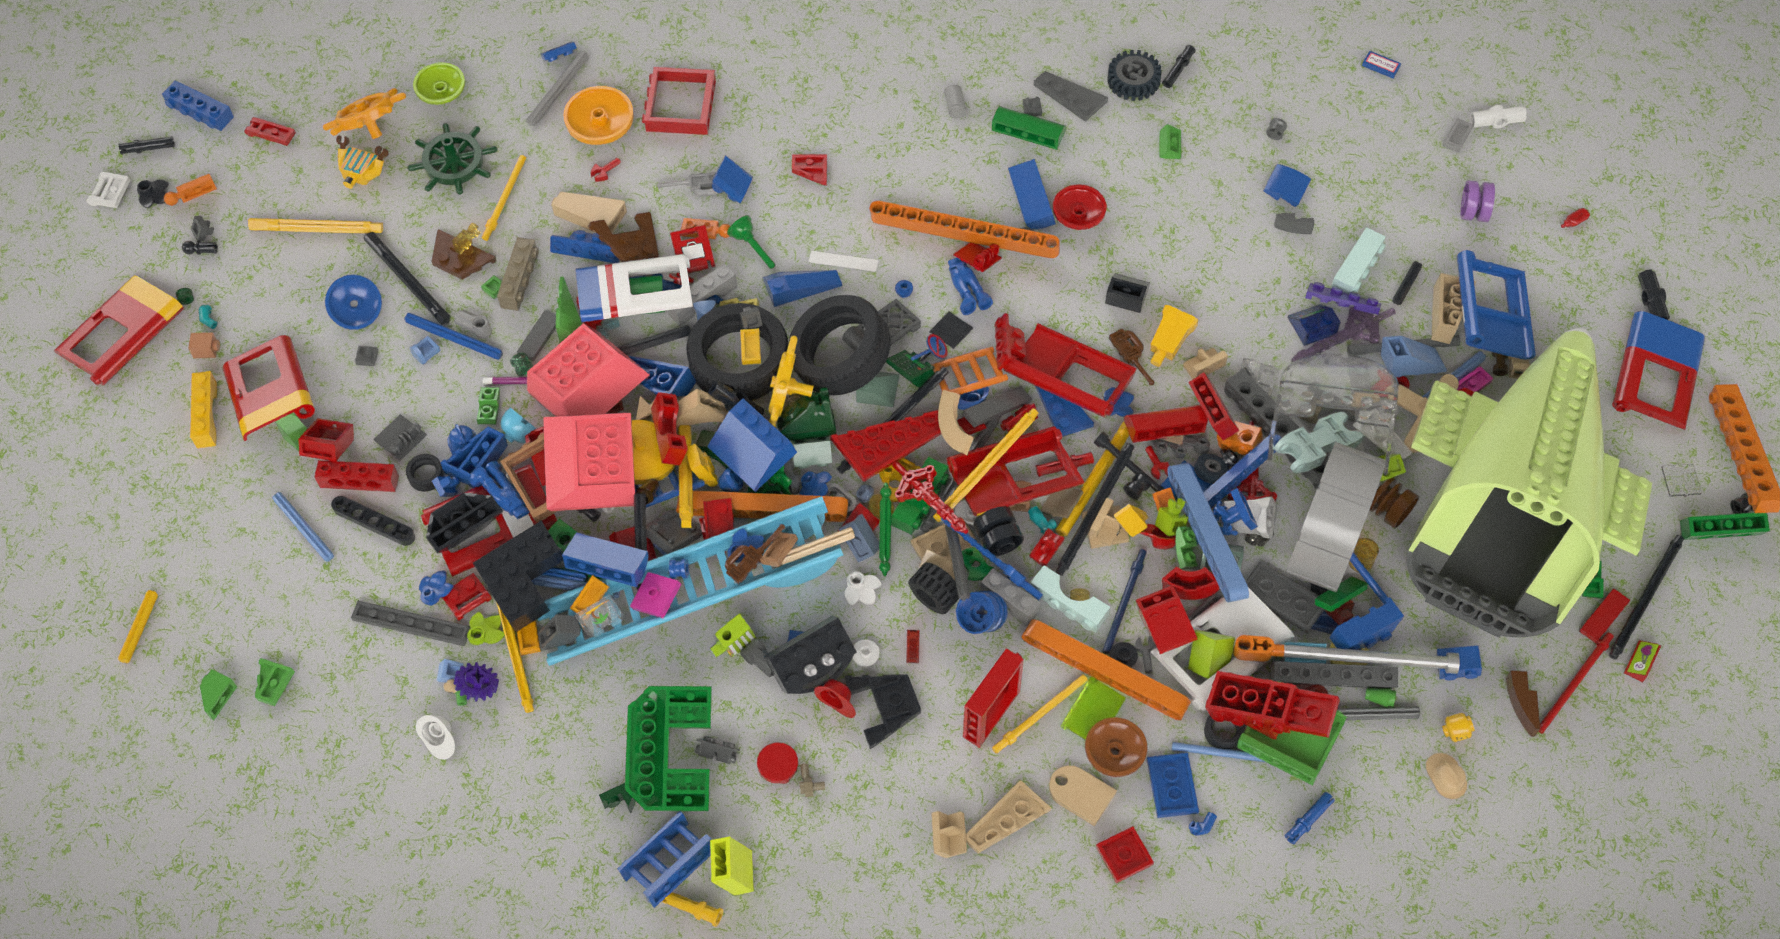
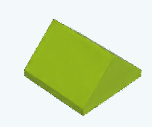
[1188,630,1235,679]

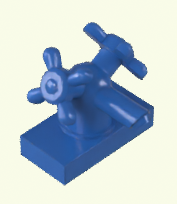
[1212,488,1258,536]

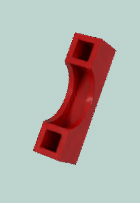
[651,392,688,466]

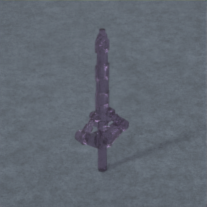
[1291,307,1396,363]

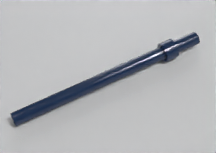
[1102,549,1147,654]

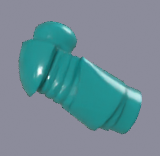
[1028,506,1057,534]

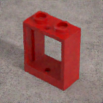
[298,418,354,462]

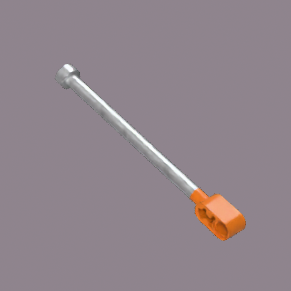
[1233,635,1460,674]

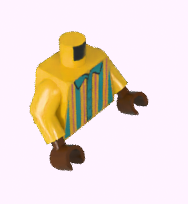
[336,135,389,189]

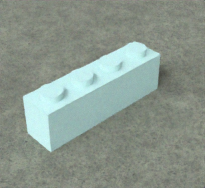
[1331,227,1386,294]

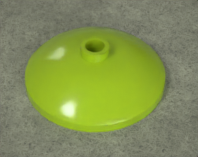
[413,62,465,105]

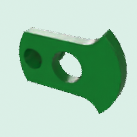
[962,547,994,581]

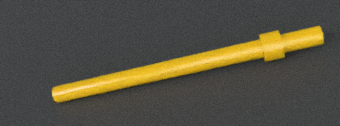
[482,155,526,241]
[992,674,1088,754]

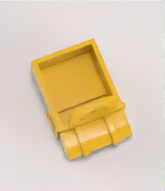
[686,444,718,487]

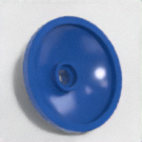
[325,275,382,330]

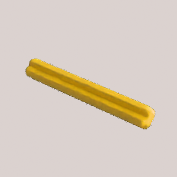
[118,590,158,664]

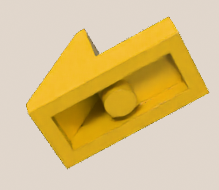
[1114,504,1149,537]

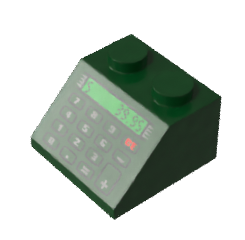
[885,350,935,388]

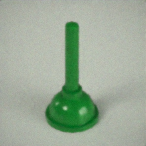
[727,215,775,269]

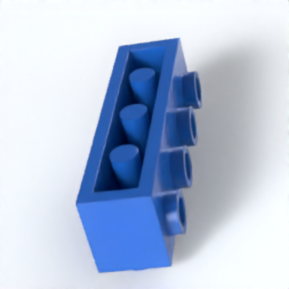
[162,80,234,131]

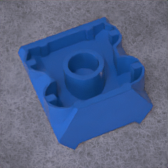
[711,155,753,204]

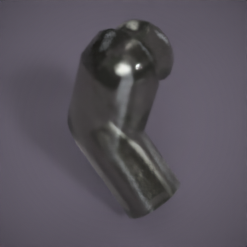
[1245,532,1274,547]

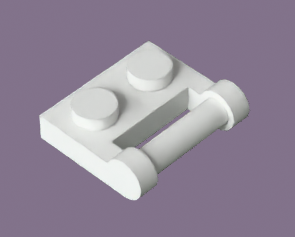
[86,172,131,208]

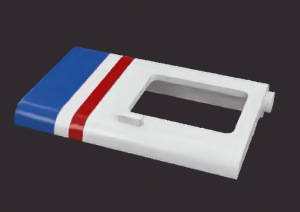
[575,254,693,322]

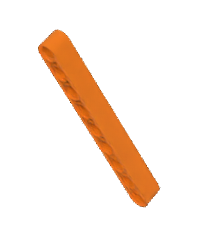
[676,491,848,522]
[1021,619,1191,720]

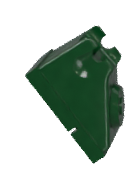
[777,387,837,441]

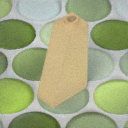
[551,192,627,233]

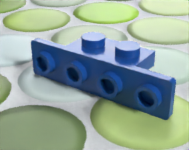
[550,230,620,263]

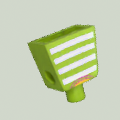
[710,613,757,658]

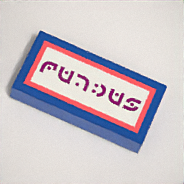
[1362,51,1401,79]

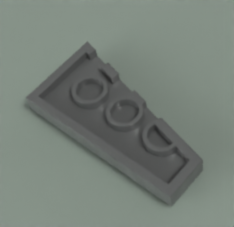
[1034,71,1108,122]

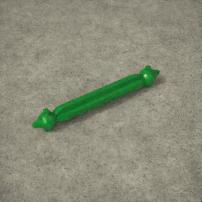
[879,483,892,577]

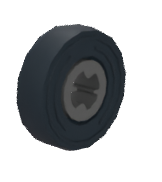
[1194,453,1229,484]

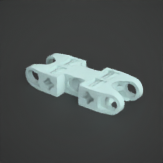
[1274,412,1365,474]

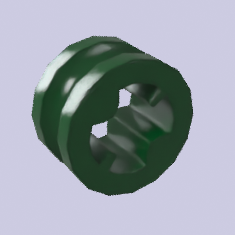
[176,288,194,305]

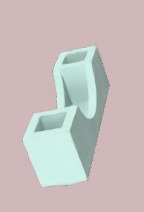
[1030,566,1110,633]

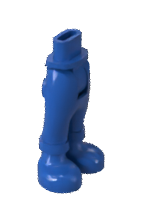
[948,258,993,315]
[469,461,530,519]

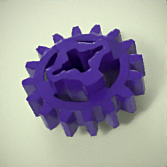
[453,662,499,702]

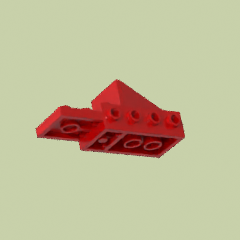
[1205,671,1340,740]

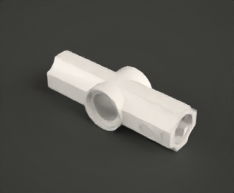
[1470,105,1527,128]

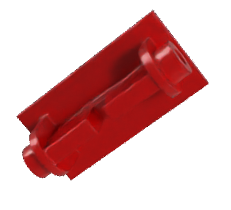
[1000,403,1039,432]

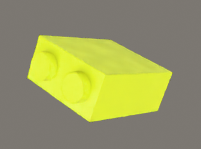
[710,836,754,895]

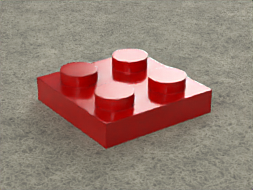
[1096,826,1154,884]

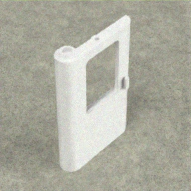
[1151,588,1295,711]

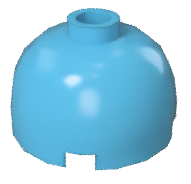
[501,407,536,443]

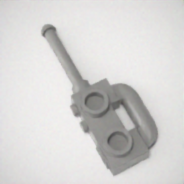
[657,172,718,197]

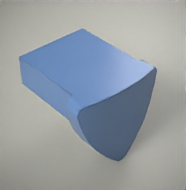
[693,300,716,321]
[409,336,441,365]

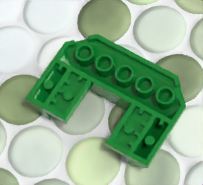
[625,686,712,811]

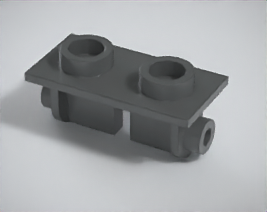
[695,736,740,764]

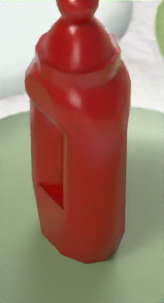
[1561,208,1590,228]

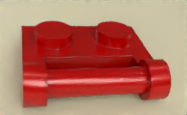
[441,573,492,621]

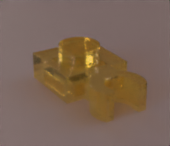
[452,223,481,255]

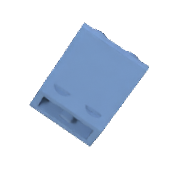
[1381,336,1447,377]

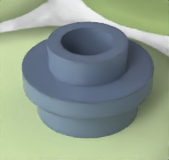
[856,484,874,503]

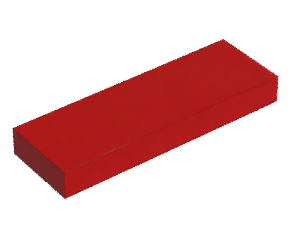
[1579,588,1631,643]

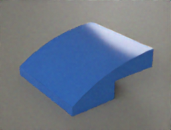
[1263,164,1311,207]

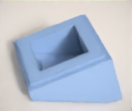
[437,659,464,682]

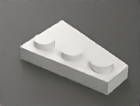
[1353,409,1412,461]

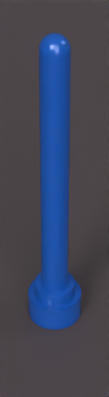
[1350,552,1403,621]

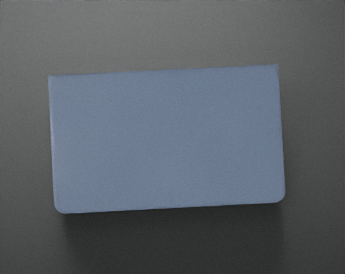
[839,514,879,563]

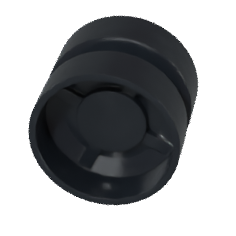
[973,506,1024,557]

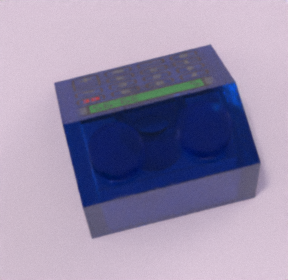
[1287,304,1341,346]

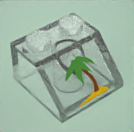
[574,594,625,638]

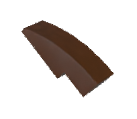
[1506,670,1540,737]

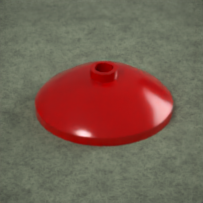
[1053,184,1107,230]

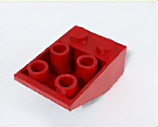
[1135,585,1198,654]

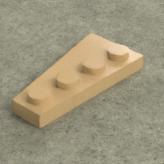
[966,780,1051,854]

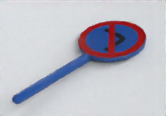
[911,334,948,360]

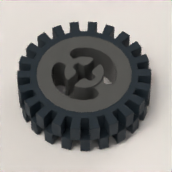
[1107,50,1162,101]

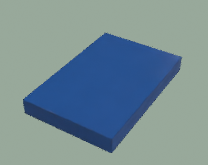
[1146,753,1199,818]

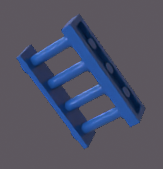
[617,811,712,908]

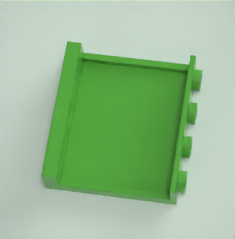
[1237,681,1347,786]

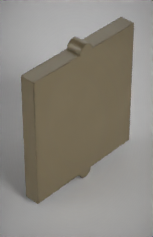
[1041,488,1083,518]

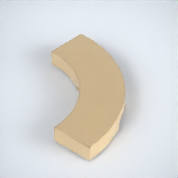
[938,390,974,455]

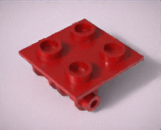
[953,242,1002,272]

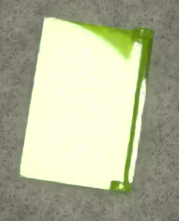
[1060,677,1126,740]

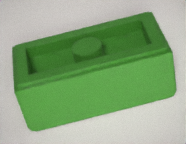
[1159,124,1181,159]

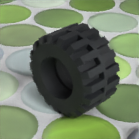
[908,562,960,615]

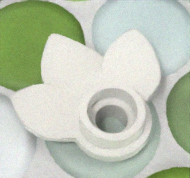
[844,571,882,606]

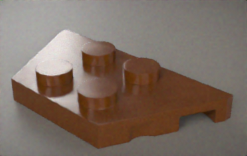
[431,229,497,280]

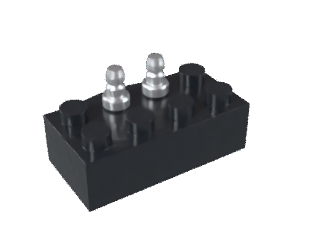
[763,616,857,694]

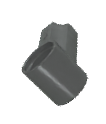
[740,638,774,678]

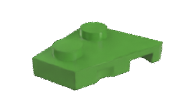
[255,658,295,706]

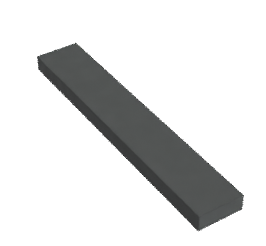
[351,600,471,646]

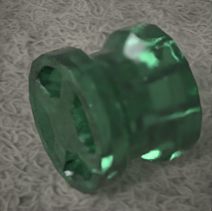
[510,352,533,376]

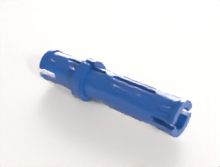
[1284,792,1335,844]

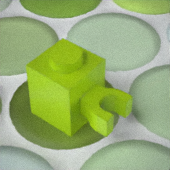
[1155,498,1188,536]

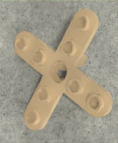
[1388,374,1459,453]

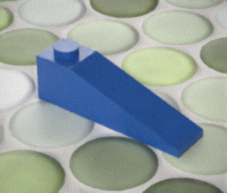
[762,270,843,307]

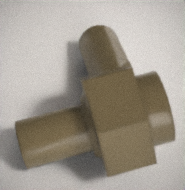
[800,763,825,797]

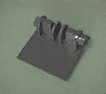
[373,414,427,461]

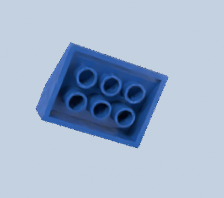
[707,399,797,492]

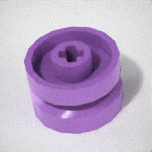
[1460,180,1495,222]

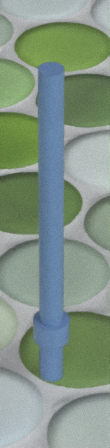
[1172,742,1267,763]

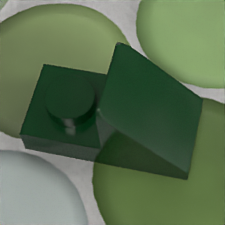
[599,783,636,813]

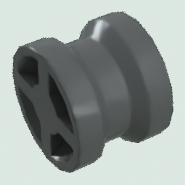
[1266,118,1287,140]

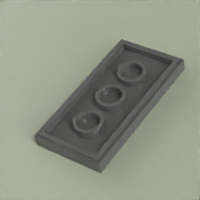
[1246,562,1325,633]

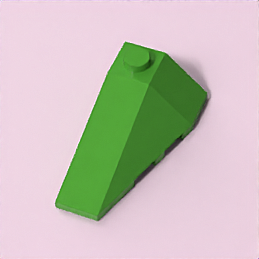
[556,277,582,343]

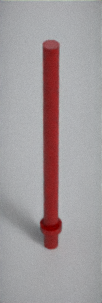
[1538,632,1614,734]

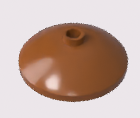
[1085,717,1148,777]

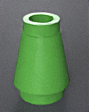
[1365,688,1396,707]

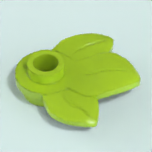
[467,612,505,645]

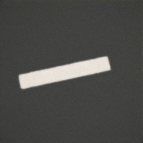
[809,251,878,272]

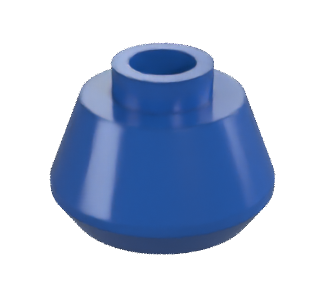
[718,468,743,492]

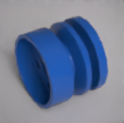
[956,591,1008,634]

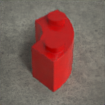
[1162,566,1219,600]

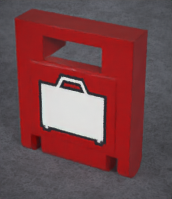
[670,225,715,274]

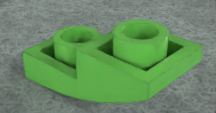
[477,387,500,424]
[1176,527,1198,569]

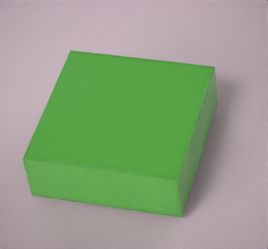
[481,275,502,299]

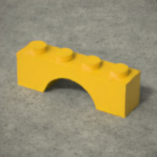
[190,371,217,448]

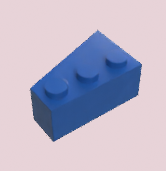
[440,426,508,488]
[1329,597,1404,650]

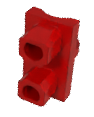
[1029,528,1065,566]

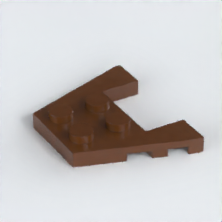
[588,212,659,262]

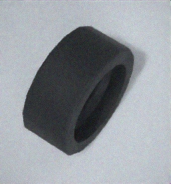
[406,454,444,492]
[1204,715,1245,749]

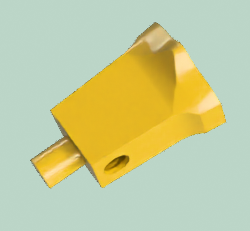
[1150,305,1198,367]

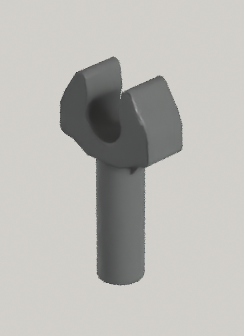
[1135,636,1156,673]

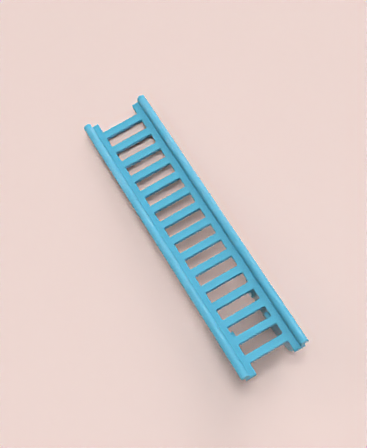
[537,496,843,666]

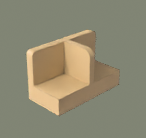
[1183,348,1228,379]
[1089,498,1122,546]
[932,811,967,858]

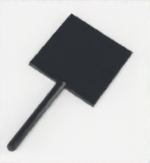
[920,312,973,362]

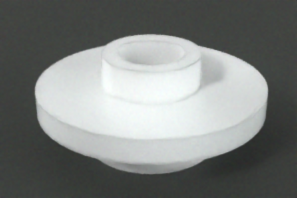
[852,640,880,667]

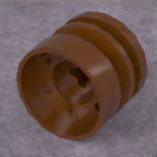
[1369,477,1420,529]

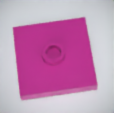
[630,572,681,618]

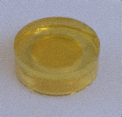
[1070,588,1090,601]

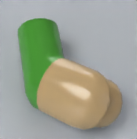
[443,679,467,706]

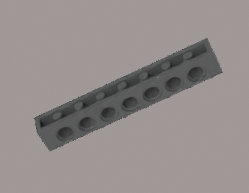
[1224,369,1329,490]

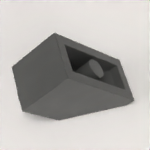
[538,614,581,651]

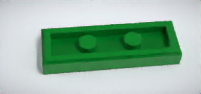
[1315,576,1368,612]

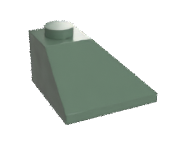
[856,371,900,407]

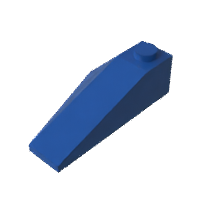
[629,356,696,397]

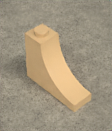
[676,389,729,428]

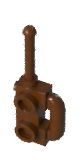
[1109,328,1155,386]
[725,524,785,585]

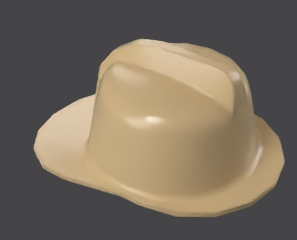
[1426,753,1467,799]

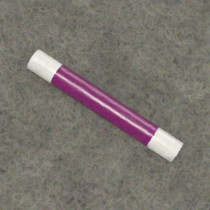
[483,377,527,385]

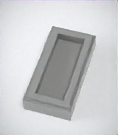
[1443,118,1473,152]

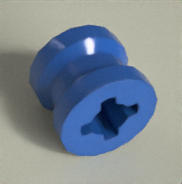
[669,559,689,579]

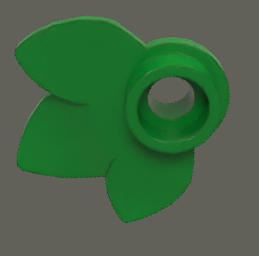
[769,465,792,495]

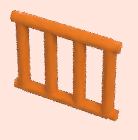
[931,346,1008,395]

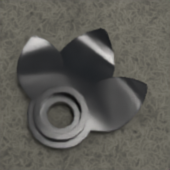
[137,179,169,208]

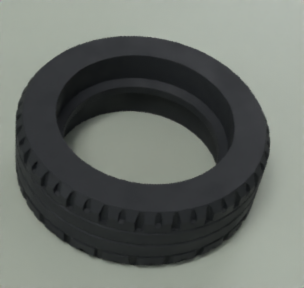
[788,295,891,396]
[686,303,788,401]

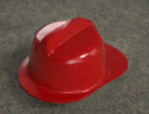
[814,679,856,718]

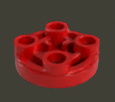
[757,742,798,784]

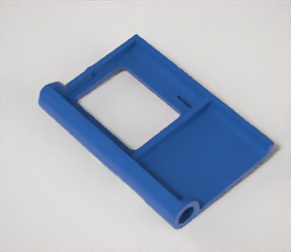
[1457,250,1536,360]

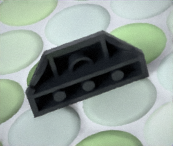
[426,493,503,554]

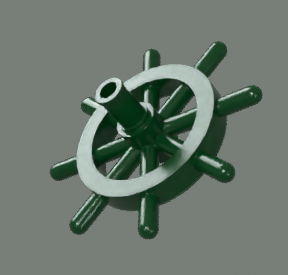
[407,123,498,195]

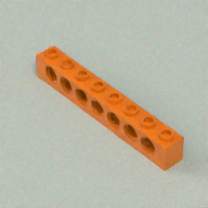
[1709,384,1780,513]

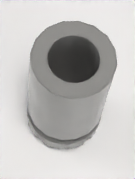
[944,85,967,119]

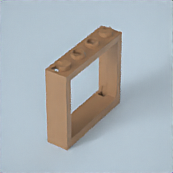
[500,433,557,523]

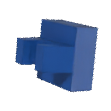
[432,476,460,497]

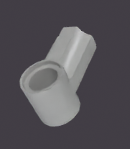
[454,309,492,339]

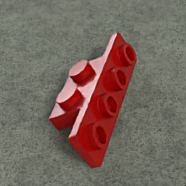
[994,313,1026,370]

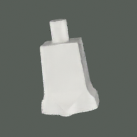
[1212,497,1276,539]

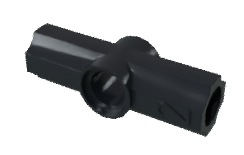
[1638,269,1670,320]
[708,381,764,415]

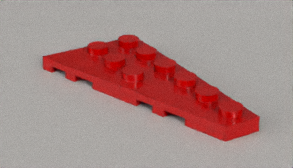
[830,410,942,482]

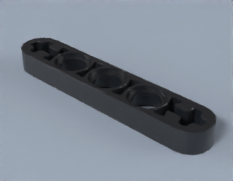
[331,496,415,546]

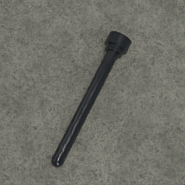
[1093,432,1164,492]

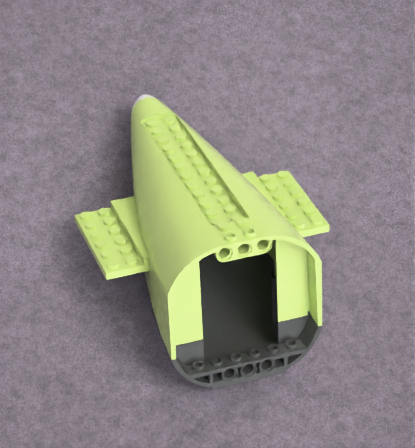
[1407,328,1652,638]

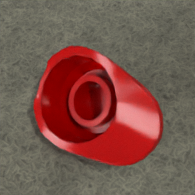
[1140,524,1176,550]

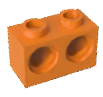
[1217,421,1263,455]

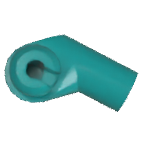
[198,304,218,329]

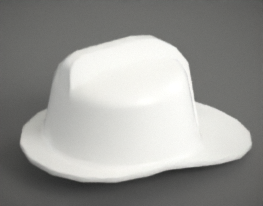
[416,715,455,760]

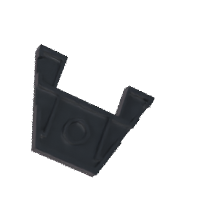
[844,674,921,749]

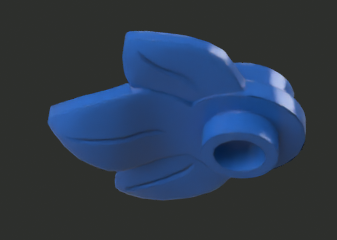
[1103,387,1134,417]
[799,471,832,496]
[728,528,764,564]
[419,570,454,606]

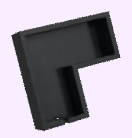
[473,521,563,632]

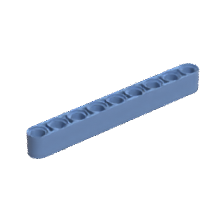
[1168,463,1249,602]

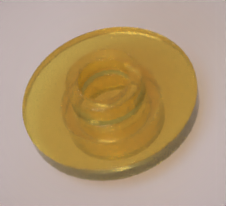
[868,494,894,519]

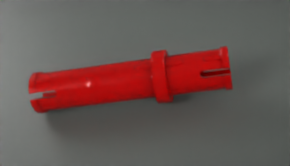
[1035,452,1094,477]

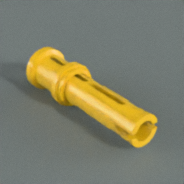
[662,892,723,927]

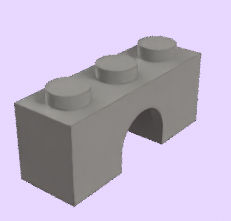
[980,569,1040,626]

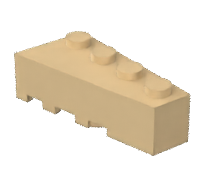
[1431,273,1476,344]

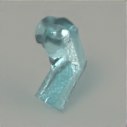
[597,318,620,338]

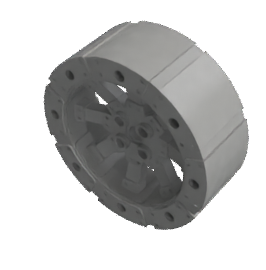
[1285,442,1387,592]

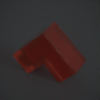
[1325,600,1355,625]
[906,630,920,663]

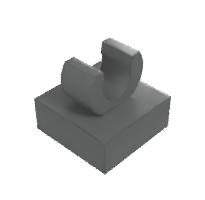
[1022,97,1042,116]
[191,216,214,241]
[740,306,763,329]
[355,346,378,366]

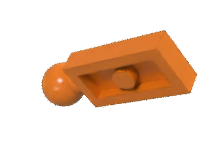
[164,174,217,206]
[680,218,730,239]

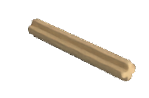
[781,527,855,565]

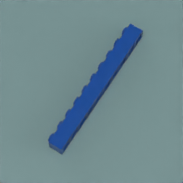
[1203,432,1282,508]

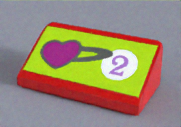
[1624,640,1662,683]

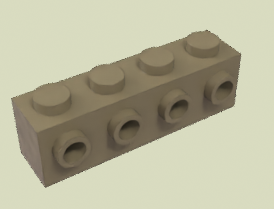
[497,237,539,311]

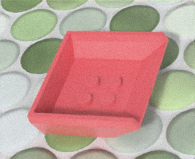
[527,323,649,417]
[543,412,635,511]

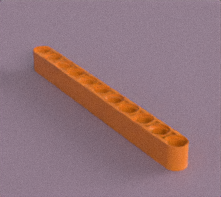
[869,201,1060,258]

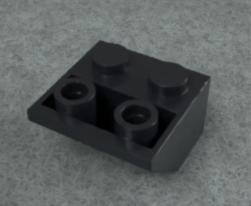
[1105,273,1150,313]

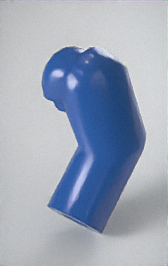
[1189,812,1217,836]

